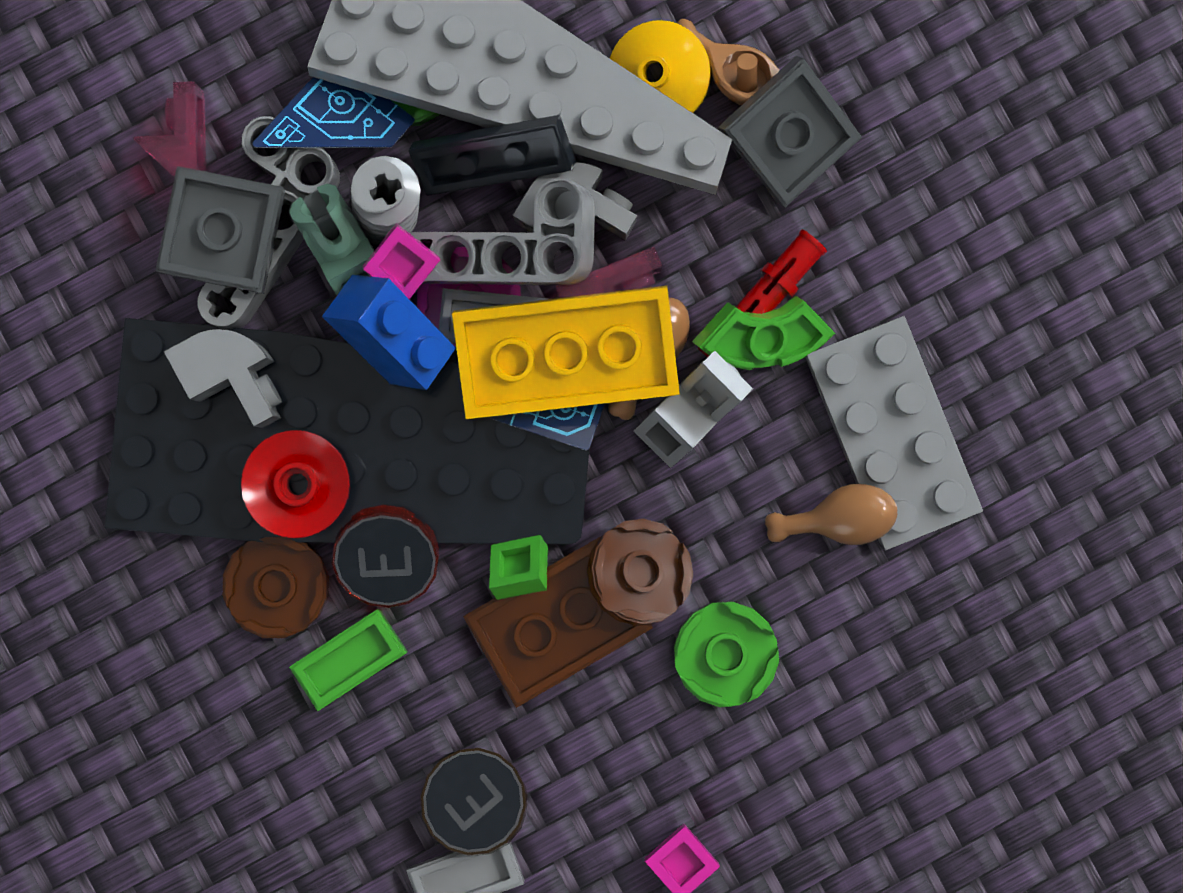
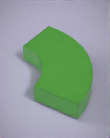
[692,296,835,370]

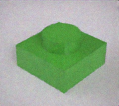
[489,535,548,600]

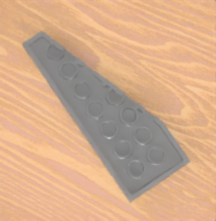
[307,0,732,195]

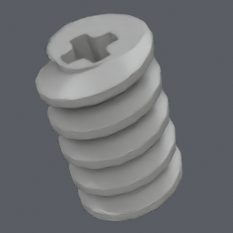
[351,156,421,245]

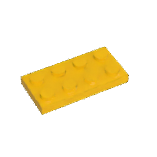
[452,286,680,419]

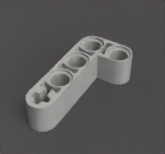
[198,116,340,329]
[408,178,595,285]

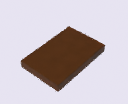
[463,537,653,708]

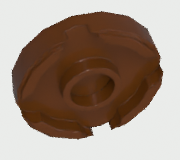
[587,519,693,626]
[222,537,329,638]

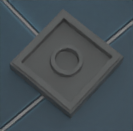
[718,56,862,208]
[155,166,285,294]

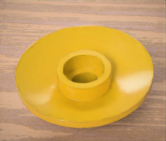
[610,20,711,113]

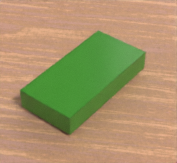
[289,608,408,711]

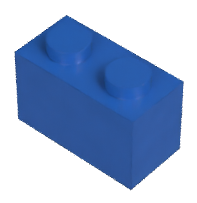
[322,275,456,390]

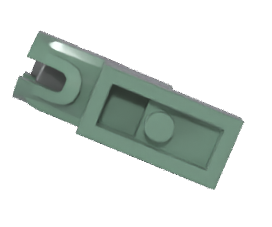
[289,183,375,295]

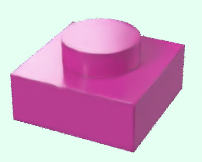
[363,223,440,299]
[644,823,720,893]

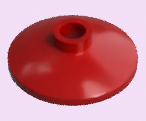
[241,430,350,538]

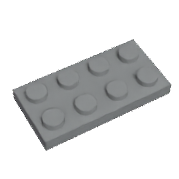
[805,316,983,550]

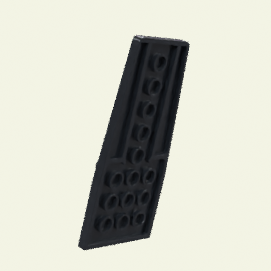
[105,318,590,544]

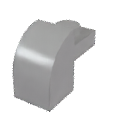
[513,162,637,249]
[164,329,282,428]
[634,350,753,468]

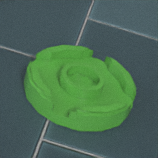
[674,601,779,707]

